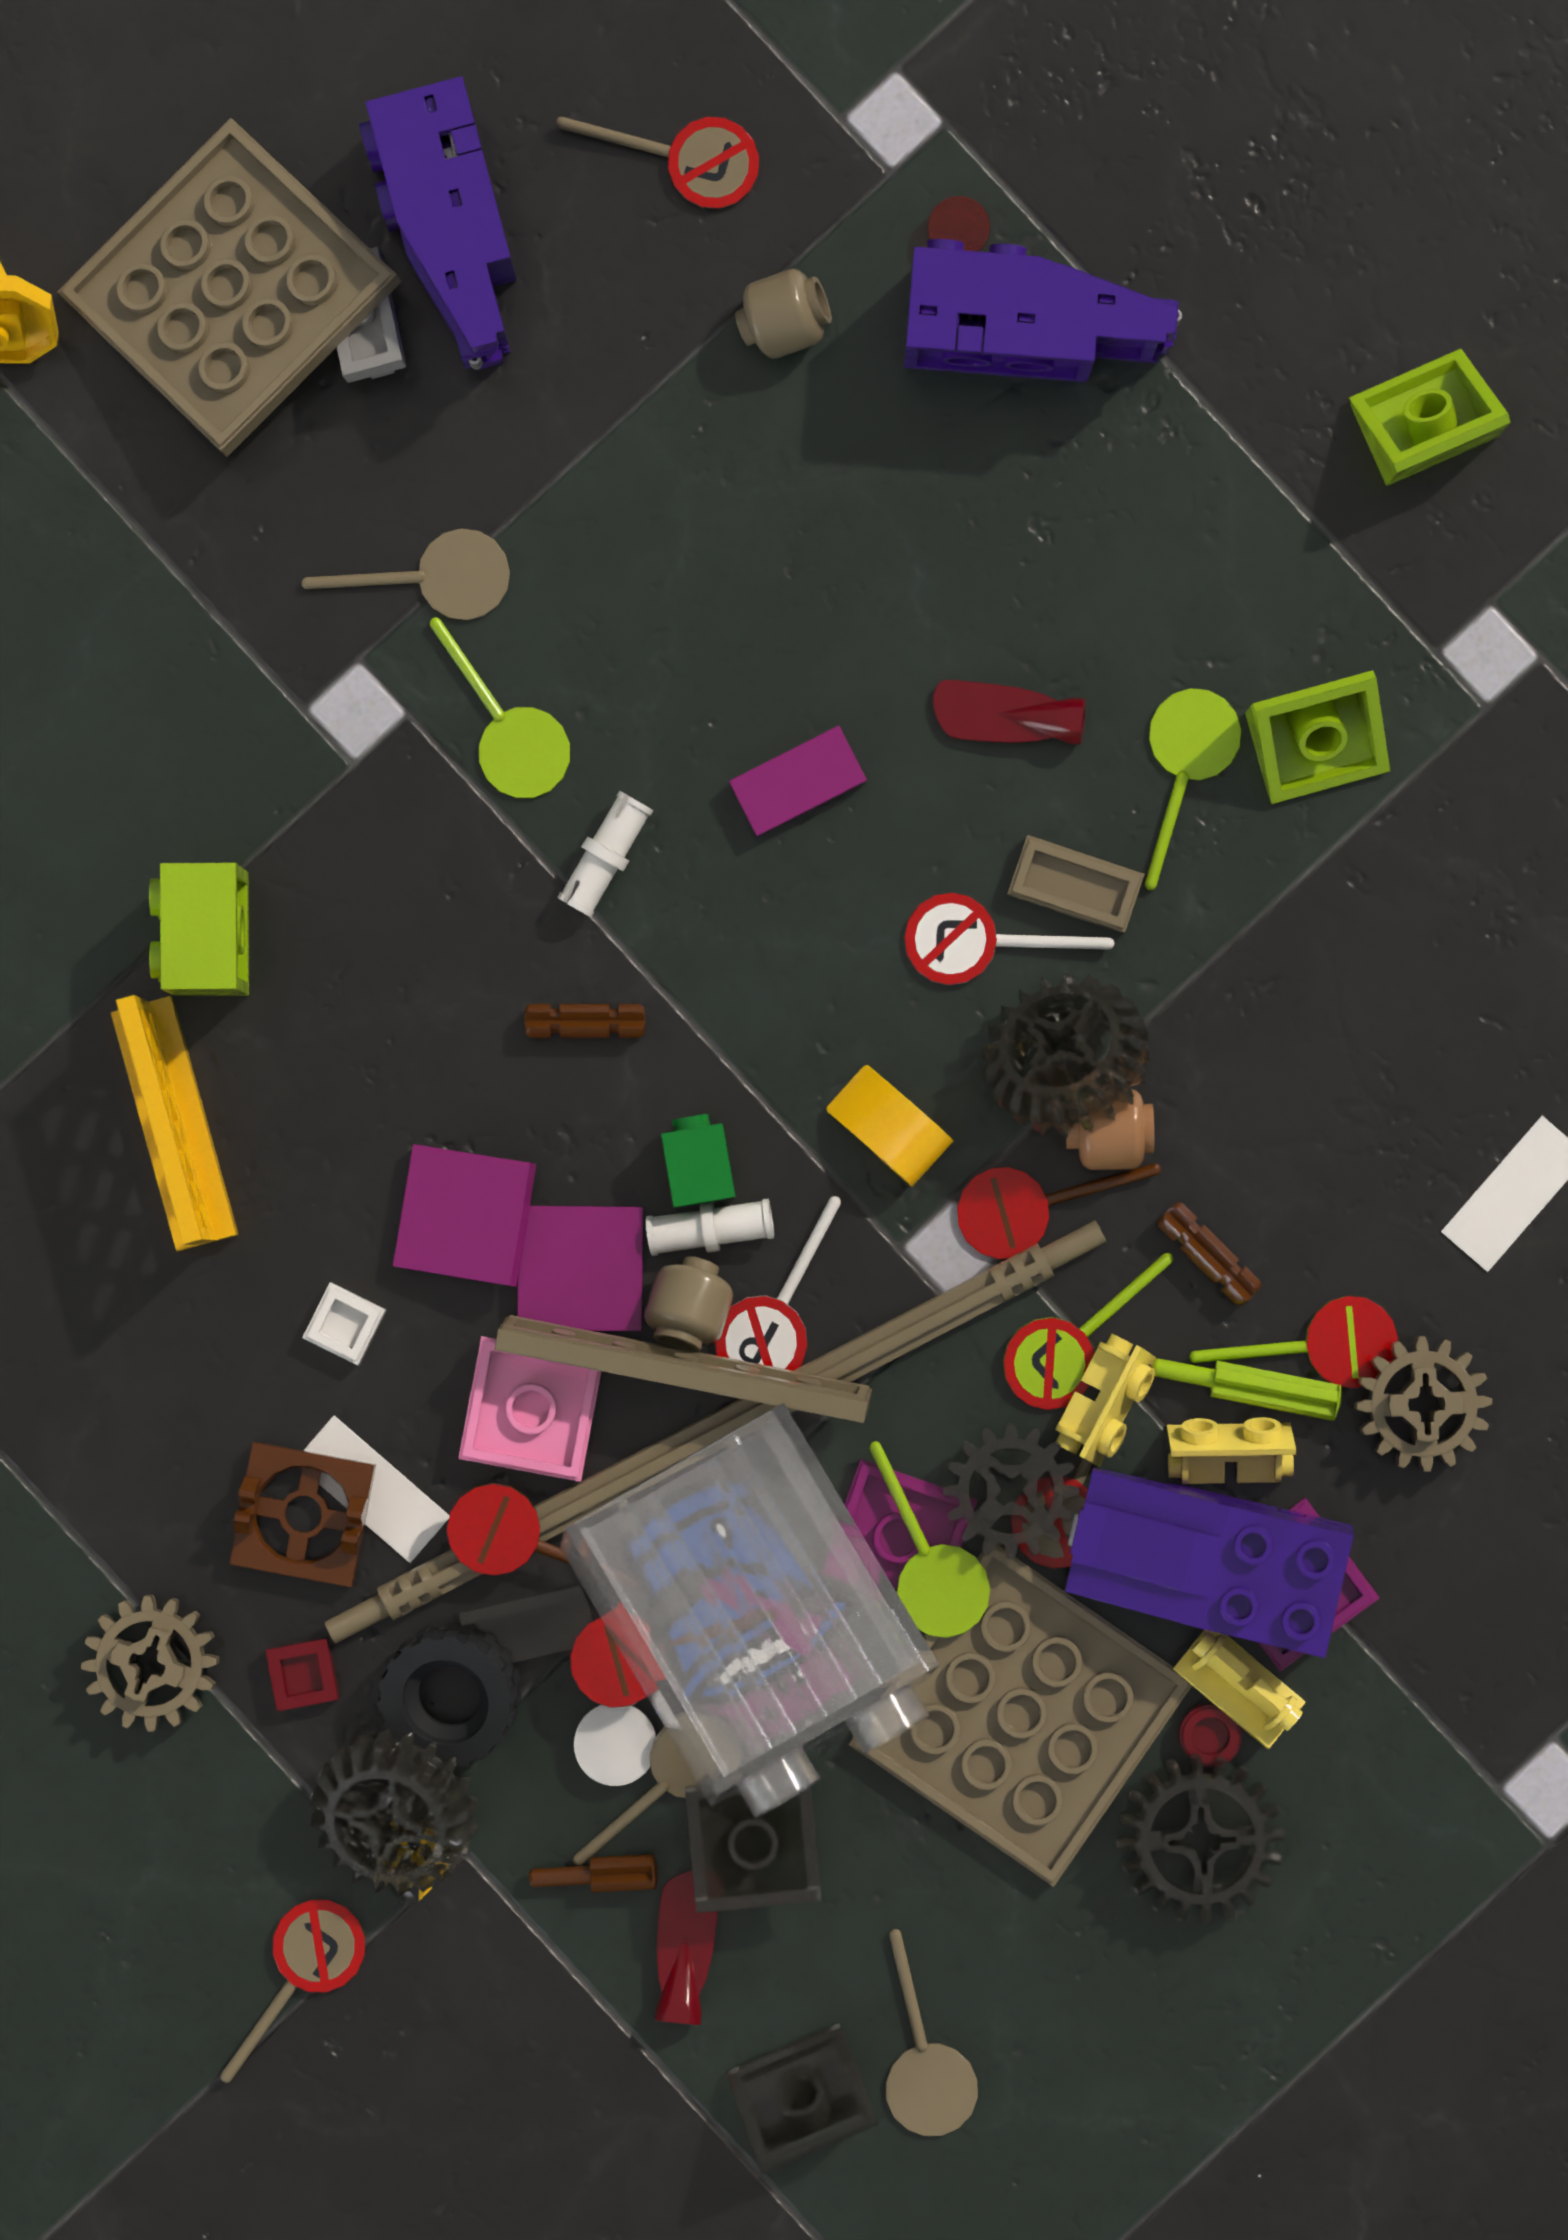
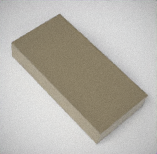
[1007,835,1145,934]

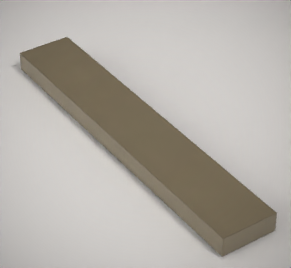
[494,1315,872,1423]

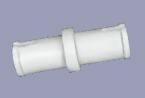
[557,790,654,917]
[646,1198,774,1256]

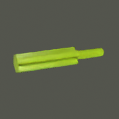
[1152,1358,1341,1421]

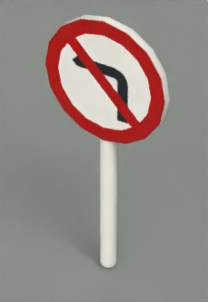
[904,893,1115,985]

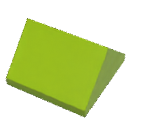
[1349,349,1511,486]
[1245,670,1390,804]

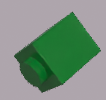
[661,1114,736,1208]

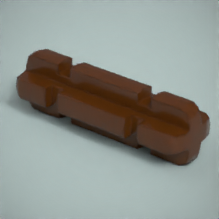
[524,1004,646,1038]
[1157,1202,1261,1306]

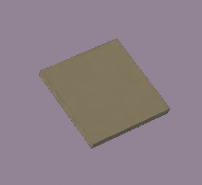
[57,118,402,457]
[849,1539,1192,1887]

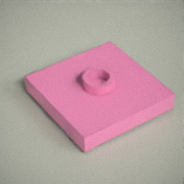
[458,1336,602,1482]

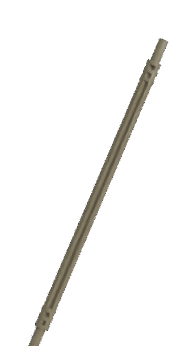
[324,1220,1107,1644]

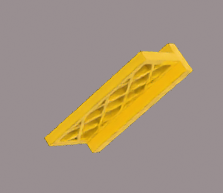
[110,995,238,1251]

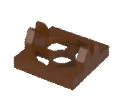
[229,1442,376,1587]

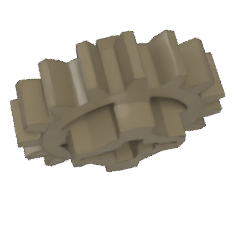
[1354,1336,1492,1472]
[81,1594,219,1732]

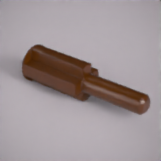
[529,1853,658,1893]

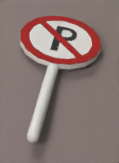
[715,1196,841,1371]

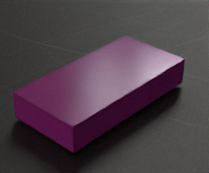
[729,725,867,838]

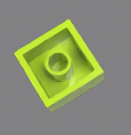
[149,863,249,996]

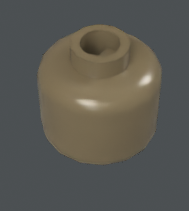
[735,268,832,359]
[644,1257,733,1352]

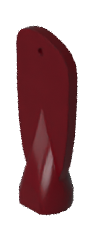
[933,680,1086,745]
[655,1869,721,2025]

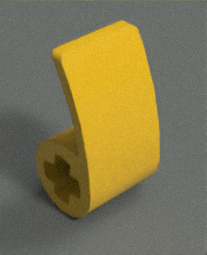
[826,1065,953,1187]

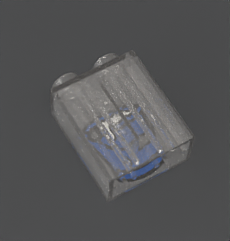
[560,1403,939,1818]

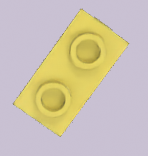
[1055,1333,1156,1467]
[1167,1417,1296,1484]
[1173,1630,1305,1750]

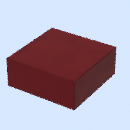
[265,1637,340,1711]

